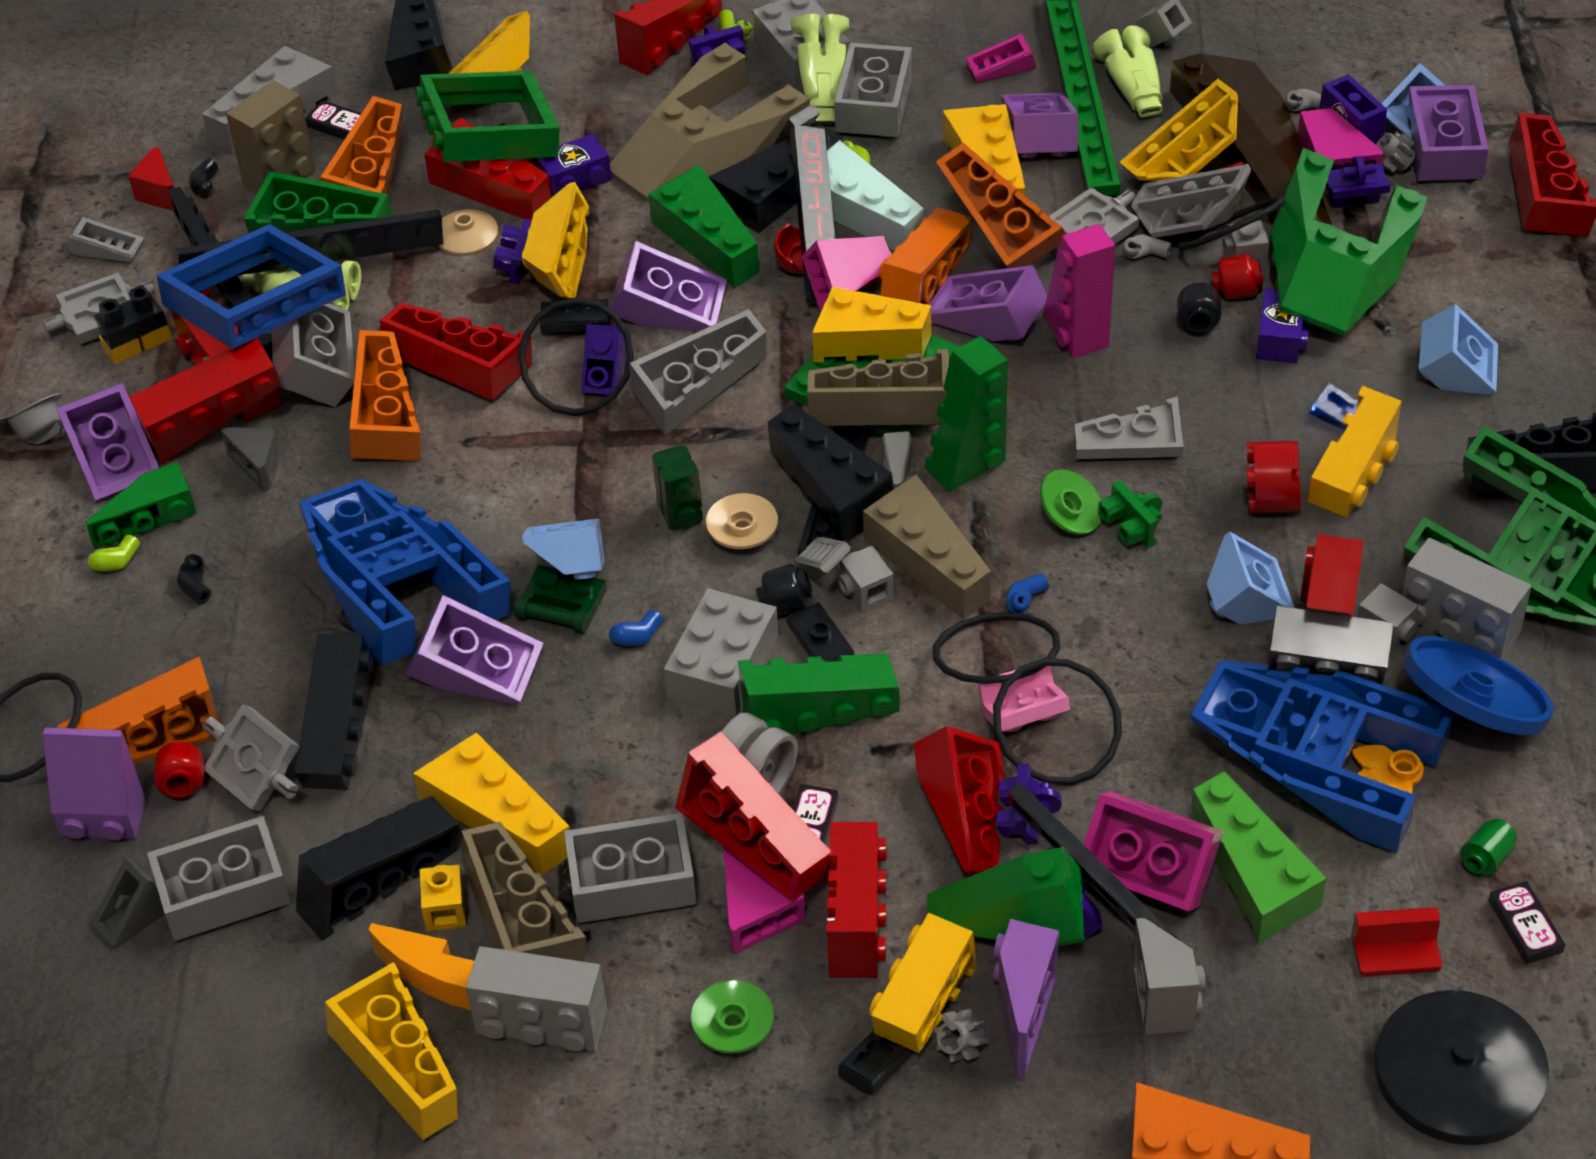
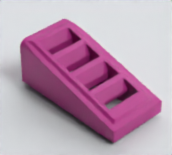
[965,34,1036,82]

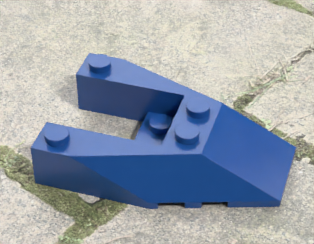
[299,479,510,665]
[1191,660,1455,853]

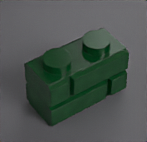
[652,445,703,531]

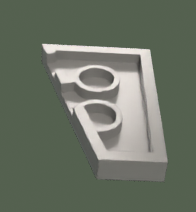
[1074,396,1184,459]

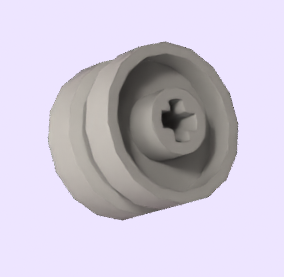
[721,713,798,795]

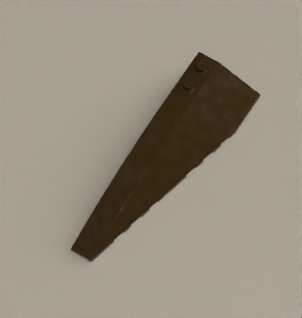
[1170,53,1333,226]

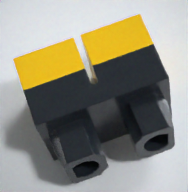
[94,285,173,364]

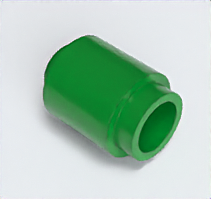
[1460,819,1517,876]

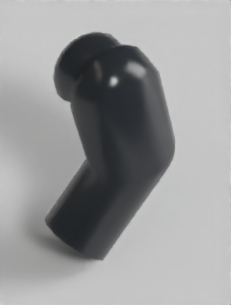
[189,158,218,197]
[177,554,212,604]

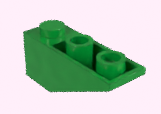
[85,462,197,549]

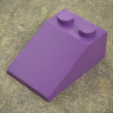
[1408,85,1489,181]
[1001,93,1078,158]
[610,241,727,331]
[929,265,1047,341]
[56,383,159,502]
[405,595,544,705]
[43,728,146,840]
[993,919,1059,1079]

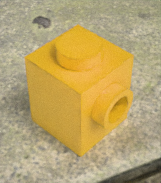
[420,864,467,931]

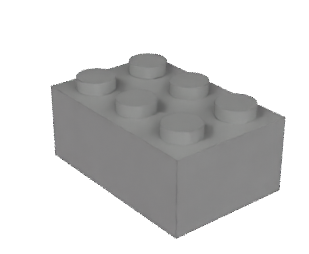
[752,0,850,90]
[834,42,912,137]
[271,303,355,407]
[1402,538,1532,659]
[664,588,779,717]
[1269,606,1394,683]
[564,813,697,923]
[147,816,291,941]
[466,946,608,1052]

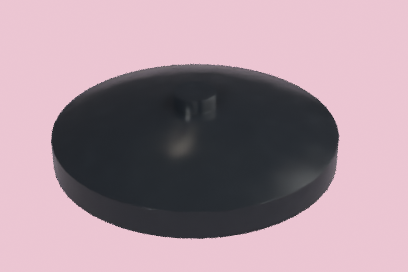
[1374,990,1549,1145]

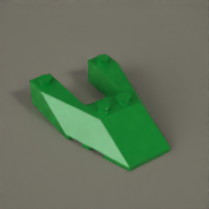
[1269,148,1427,336]
[1403,426,1596,628]

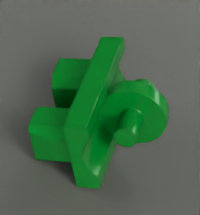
[1098,480,1163,549]

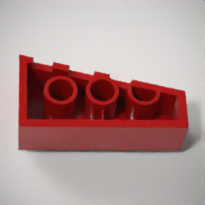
[129,337,281,465]
[675,732,831,902]

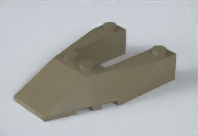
[610,43,810,202]

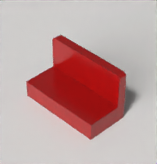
[1351,907,1442,977]

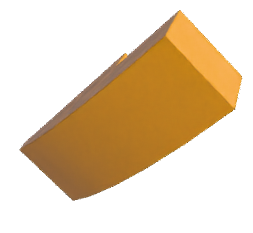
[368,923,474,1011]

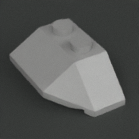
[1131,164,1251,238]

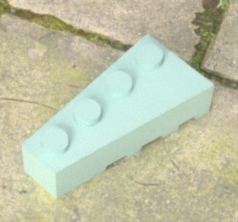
[827,140,924,251]

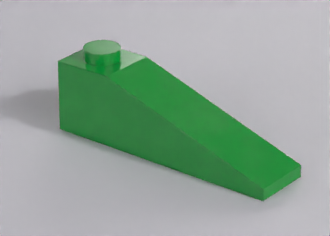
[927,847,1084,947]

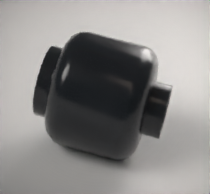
[1177,283,1222,333]
[756,564,813,617]

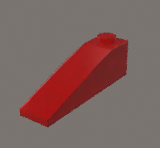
[913,726,1005,875]

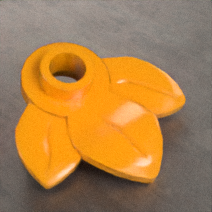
[1352,745,1424,793]

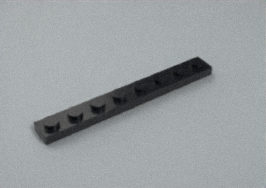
[168,186,273,364]
[176,209,443,276]

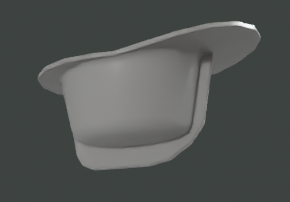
[0,393,62,444]

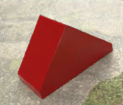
[128,147,174,211]

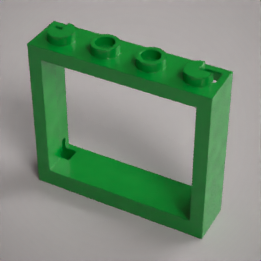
[415,71,560,162]

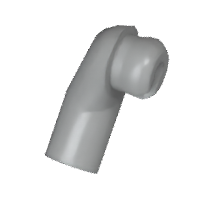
[1285,89,1321,112]
[1122,234,1173,259]

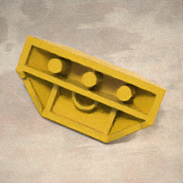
[448,11,530,74]
[1119,79,1238,181]
[522,182,589,299]

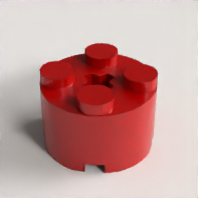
[1247,440,1301,514]

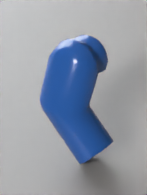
[1006,573,1049,614]
[609,610,663,647]

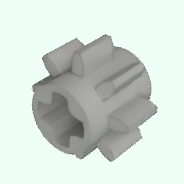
[1376,132,1415,173]
[933,1009,988,1062]

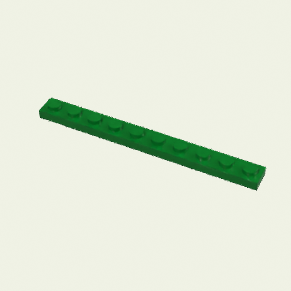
[1044,0,1120,196]

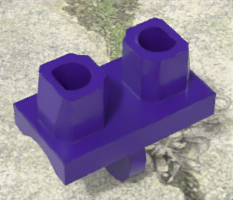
[688,25,746,67]
[1326,156,1391,208]
[493,219,532,284]
[996,763,1062,845]

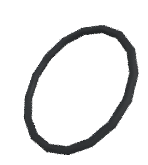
[1178,197,1285,250]
[518,297,634,416]
[933,612,1061,684]
[993,658,1122,785]
[0,672,82,782]

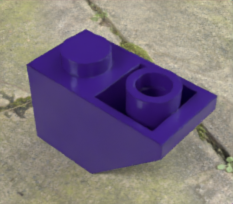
[581,324,628,395]

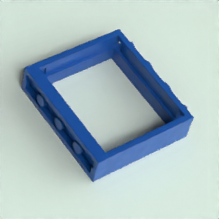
[156,224,346,349]

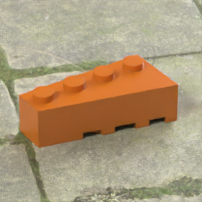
[321,96,403,194]
[936,143,1066,268]
[879,207,973,305]
[349,330,421,461]
[57,656,220,764]
[1131,1082,1310,1159]

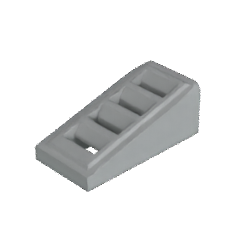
[69,217,144,263]
[882,431,911,490]
[795,537,851,581]

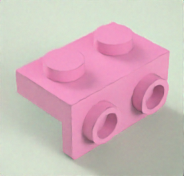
[978,666,1070,732]

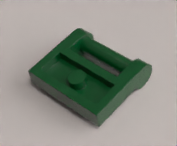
[514,565,607,633]

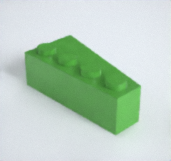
[1190,771,1327,944]

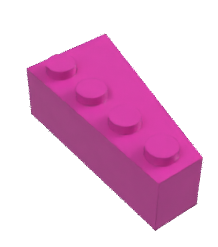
[1043,224,1115,359]

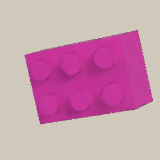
[1084,791,1224,911]

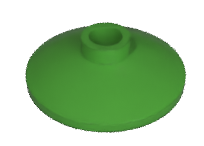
[1040,469,1102,535]
[691,980,774,1054]

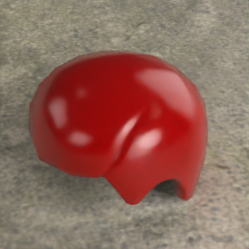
[773,223,803,274]

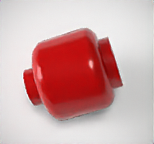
[1212,253,1263,301]
[154,742,204,798]

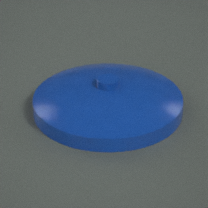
[1403,636,1554,735]

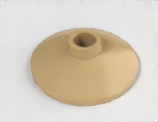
[437,209,499,256]
[706,493,778,549]

